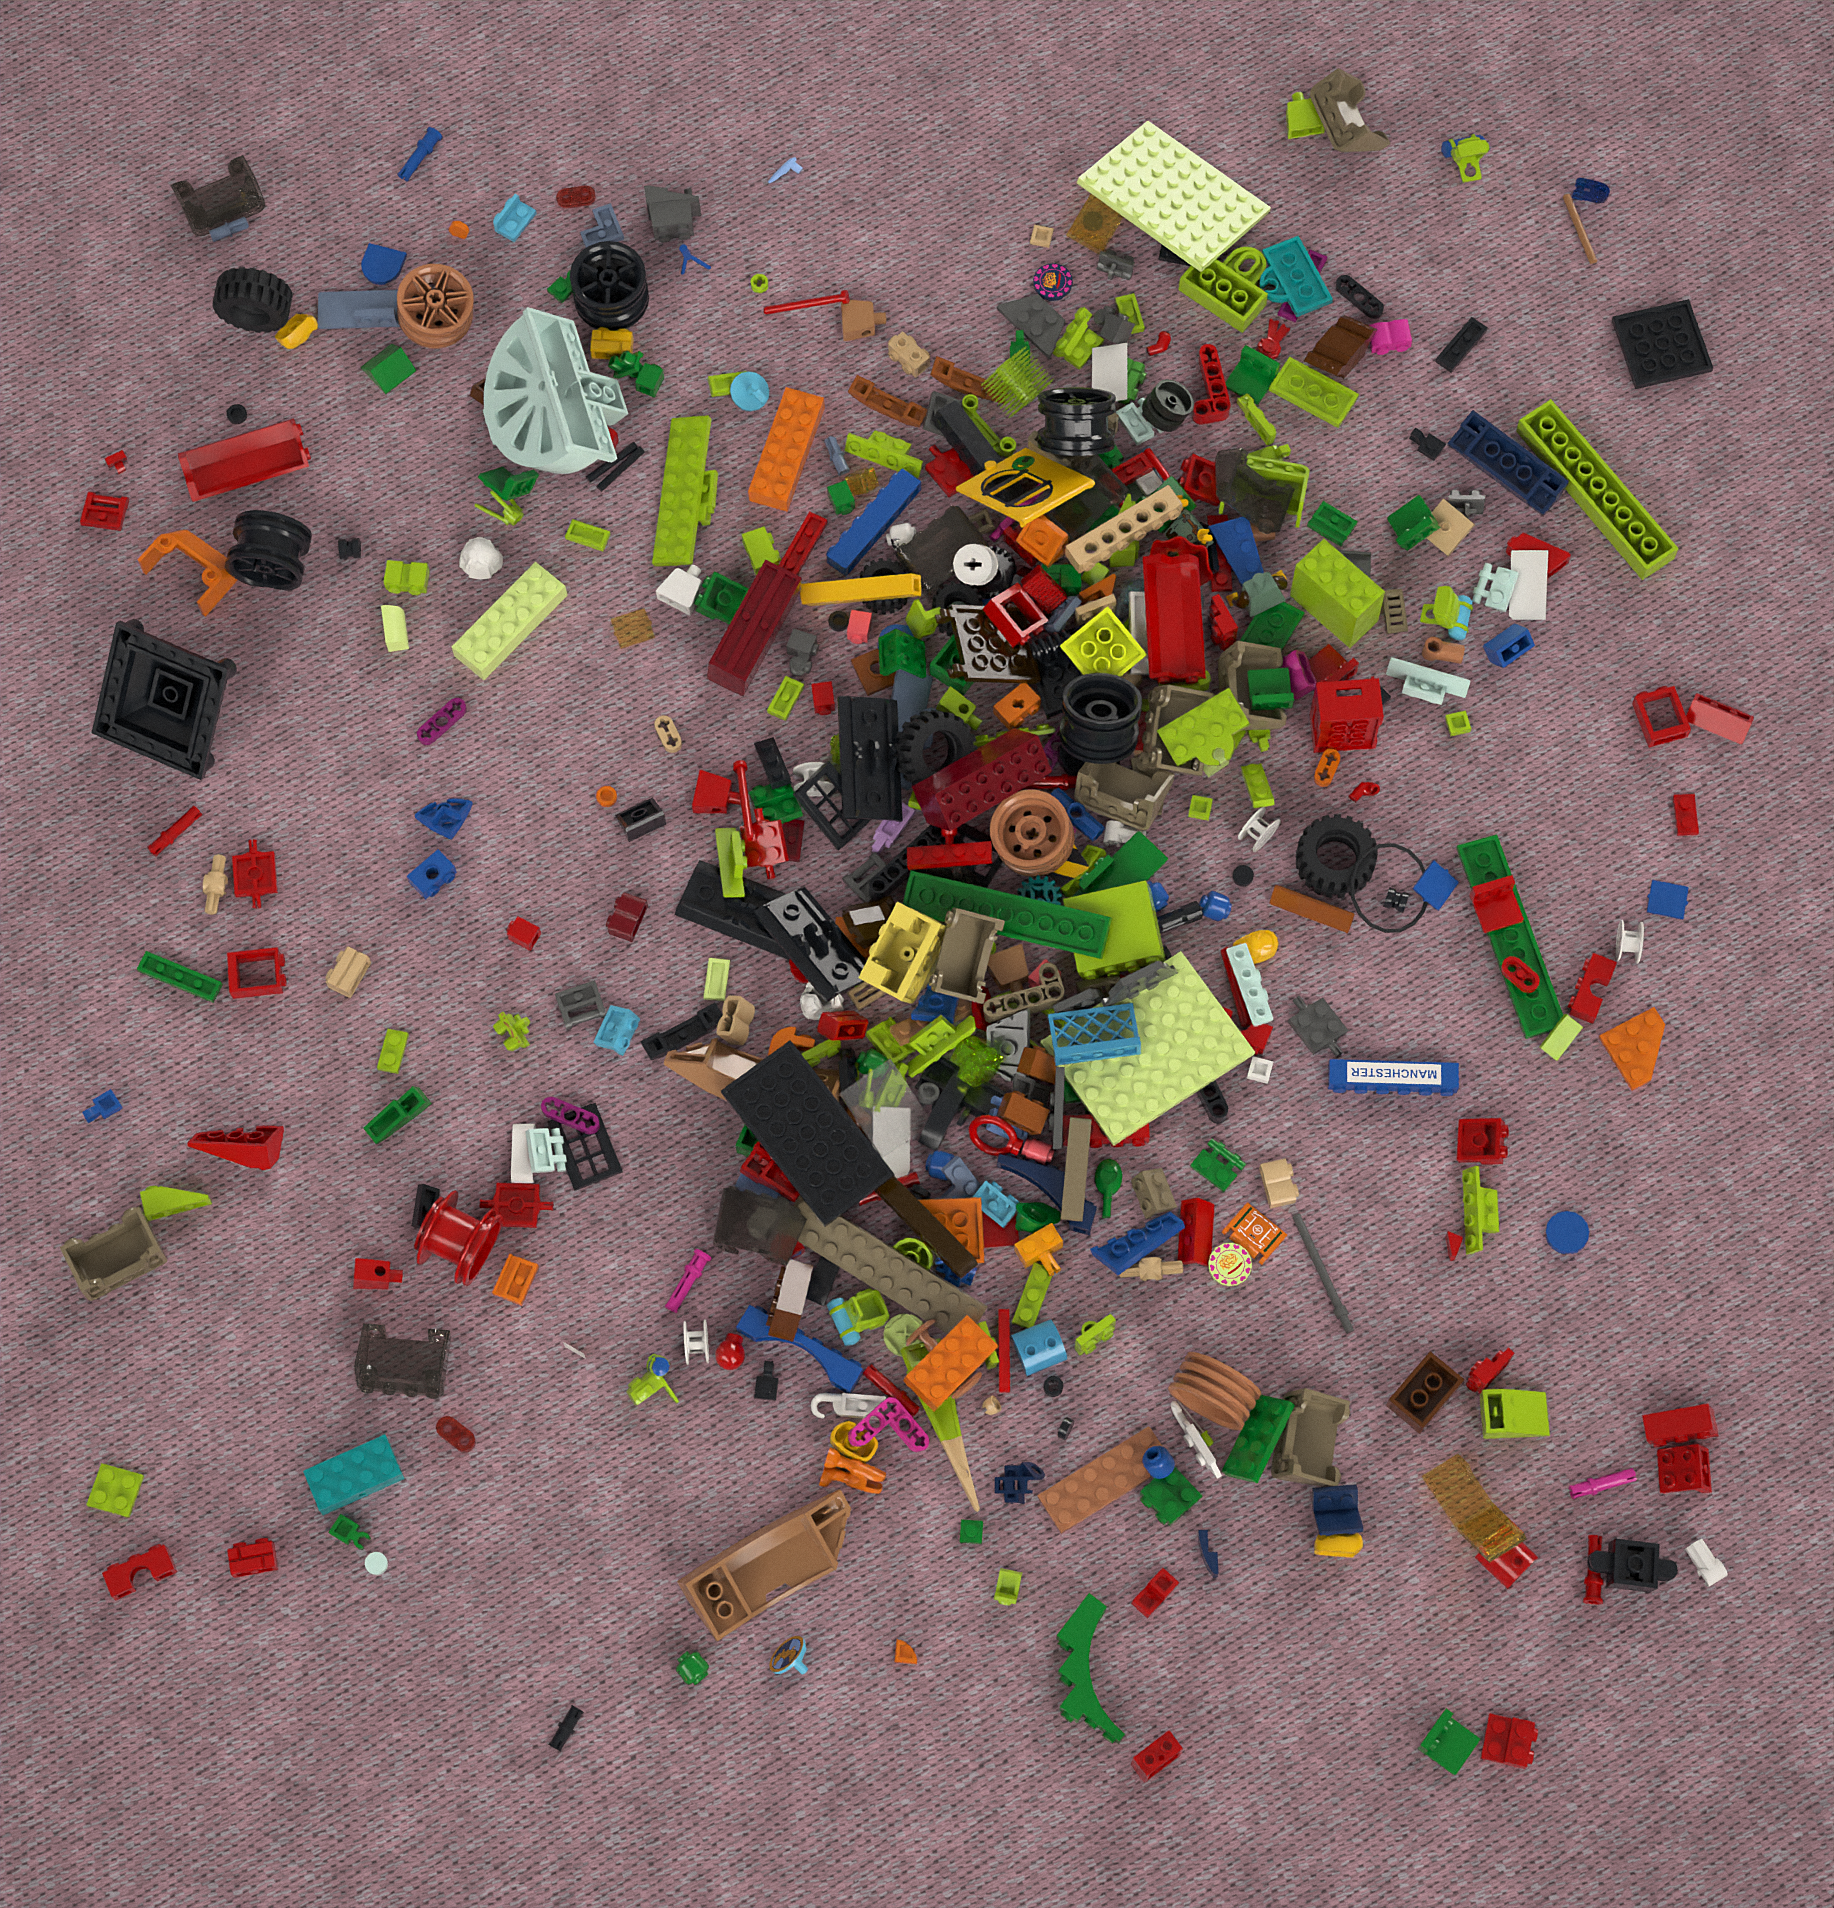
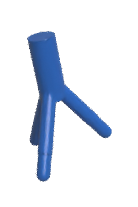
[679,244,711,275]

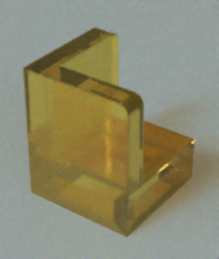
[845,467,879,496]

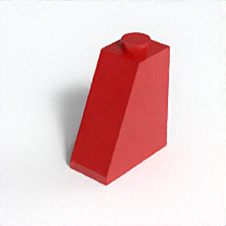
[1506,532,1571,579]

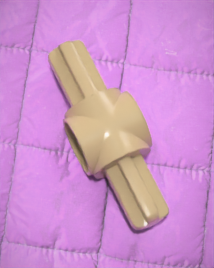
[203,854,228,915]
[1120,1257,1183,1281]

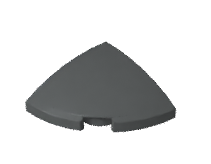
[1013,1074,1051,1127]

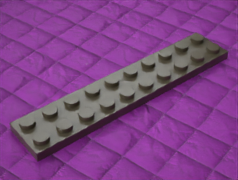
[780,1196,988,1334]

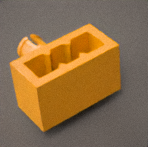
[1014,1223,1063,1276]

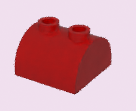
[1475,1526,1538,1589]

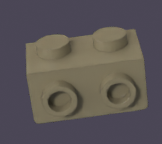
[1131,1168,1177,1219]

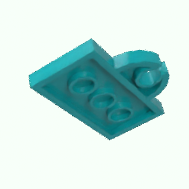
[1259,235,1333,318]

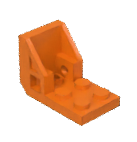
[1016,512,1082,568]

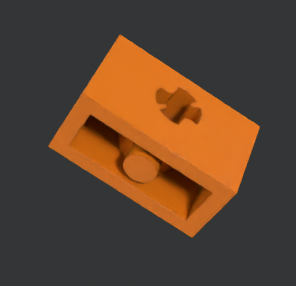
[993,683,1041,730]

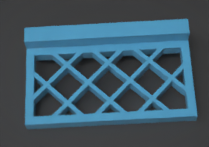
[1048,1003,1141,1066]

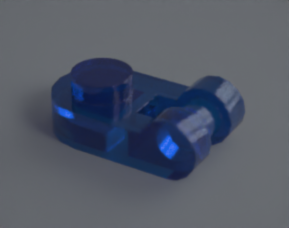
[1572,178,1610,203]

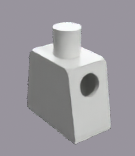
[656,565,703,616]

